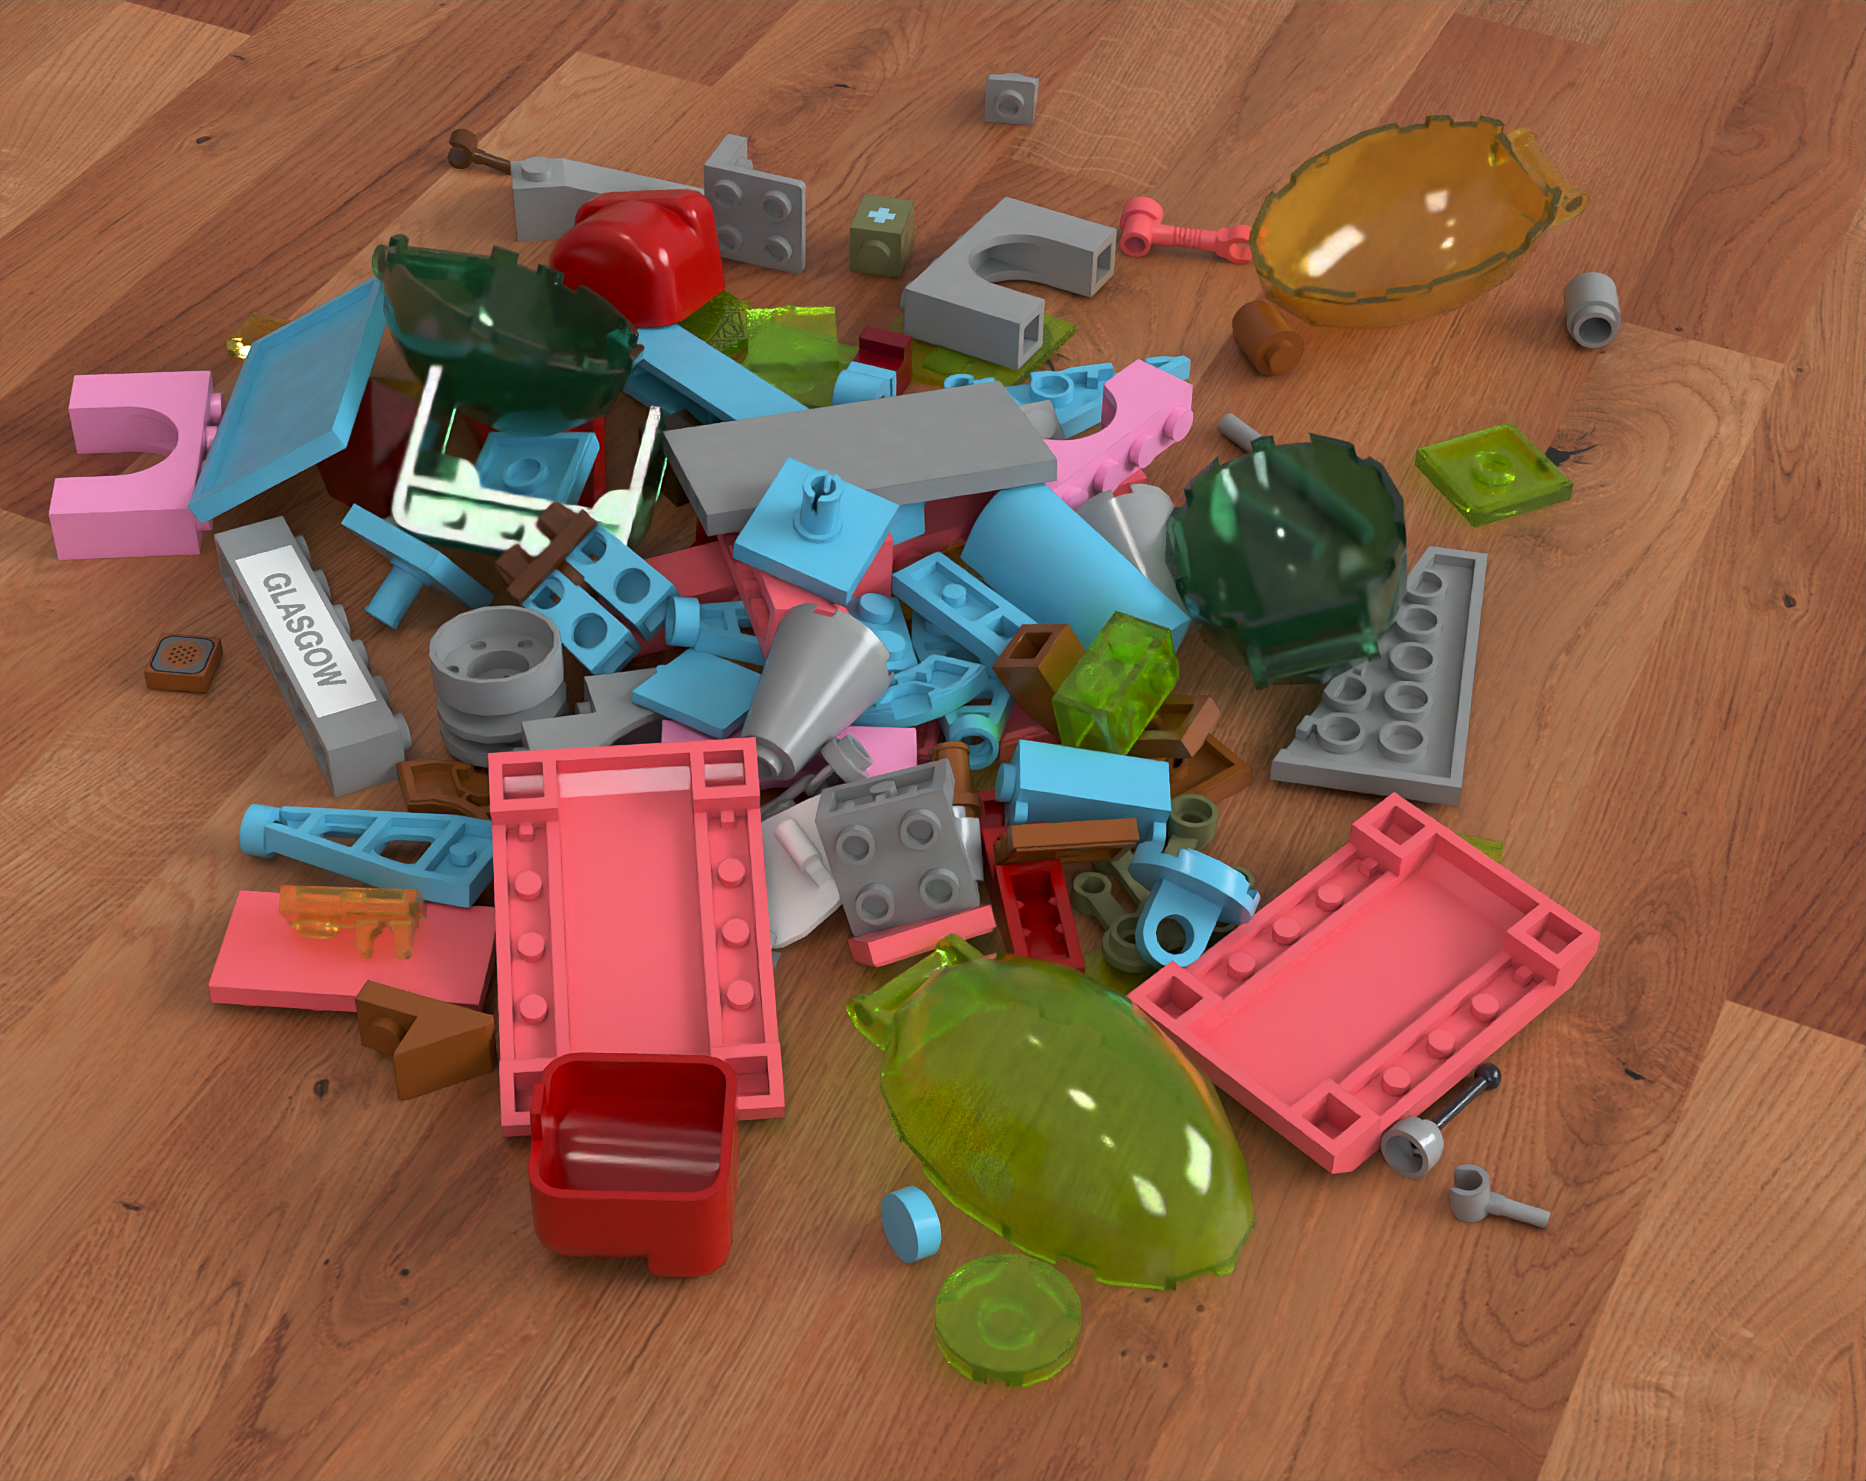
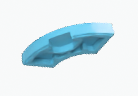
[850,653,989,728]

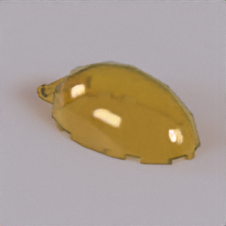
[1248,115,1590,330]

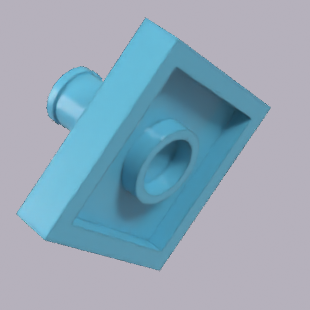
[732,457,900,607]
[341,504,495,631]

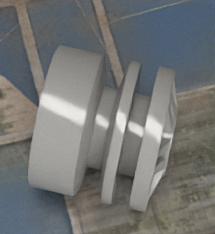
[429,605,570,768]

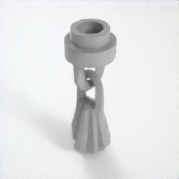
[760,734,874,823]

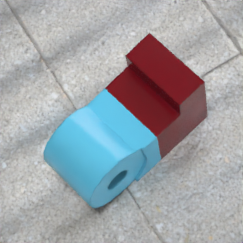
[832,325,912,406]

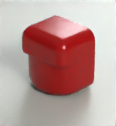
[548,189,726,355]
[528,1052,740,1278]

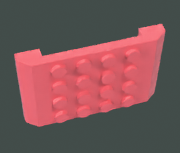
[488,737,785,1137]
[1124,792,1601,1174]

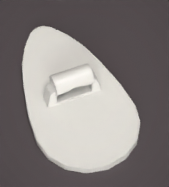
[761,794,842,949]

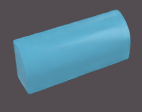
[960,483,1192,694]

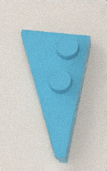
[979,355,1191,439]

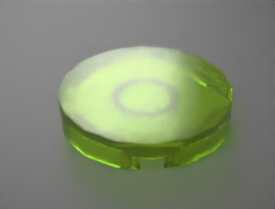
[935,1254,1082,1387]

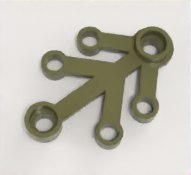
[1071,794,1255,974]

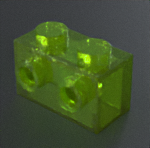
[1052,611,1180,756]

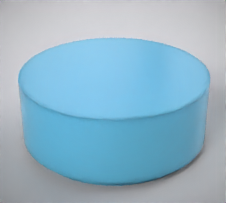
[881,1186,941,1263]

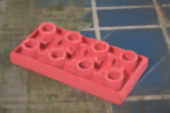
[208,890,497,1013]

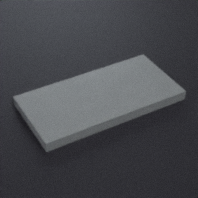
[663,380,1057,536]

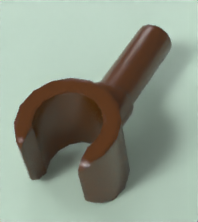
[447,129,511,174]

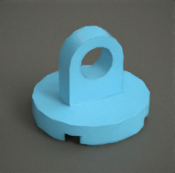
[1127,840,1261,969]

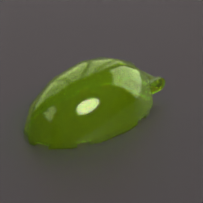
[846,933,1256,1291]

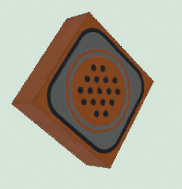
[144,633,223,693]

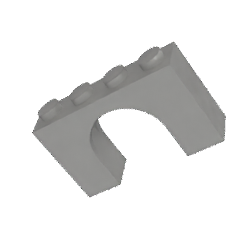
[900,197,1117,371]

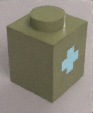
[850,194,914,278]

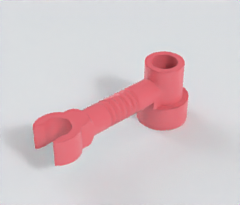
[1120,196,1255,264]

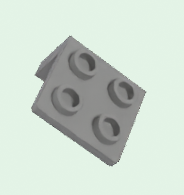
[704,134,806,274]
[815,758,980,936]

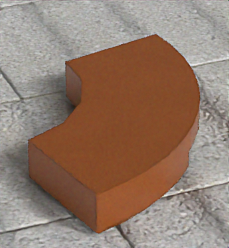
[396,759,491,821]

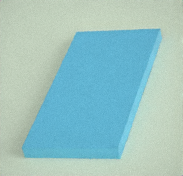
[187,271,398,524]

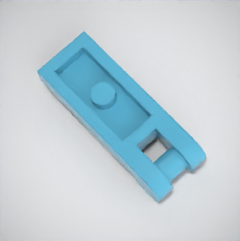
[892,551,1038,679]

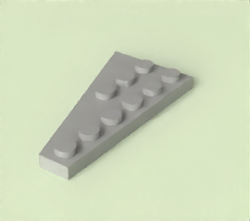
[1270,546,1488,806]

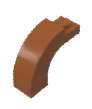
[992,623,1222,761]

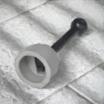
[1380,1063,1502,1179]

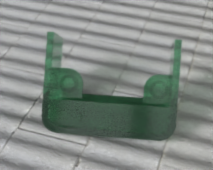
[392,365,667,558]

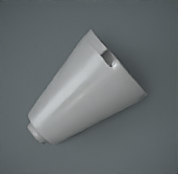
[1075,483,1192,644]
[740,603,894,781]

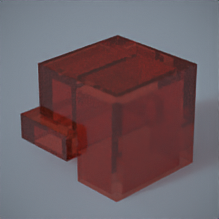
[316,377,446,520]

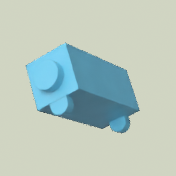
[995,739,1171,849]

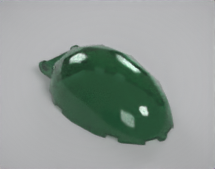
[372,234,645,437]
[1165,433,1407,690]

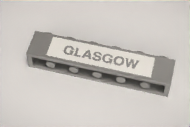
[214,516,412,798]

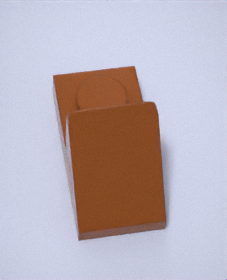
[355,980,498,1100]

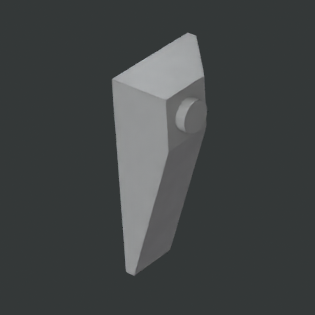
[510,156,704,242]

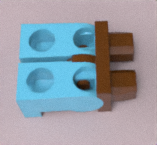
[494,501,682,675]

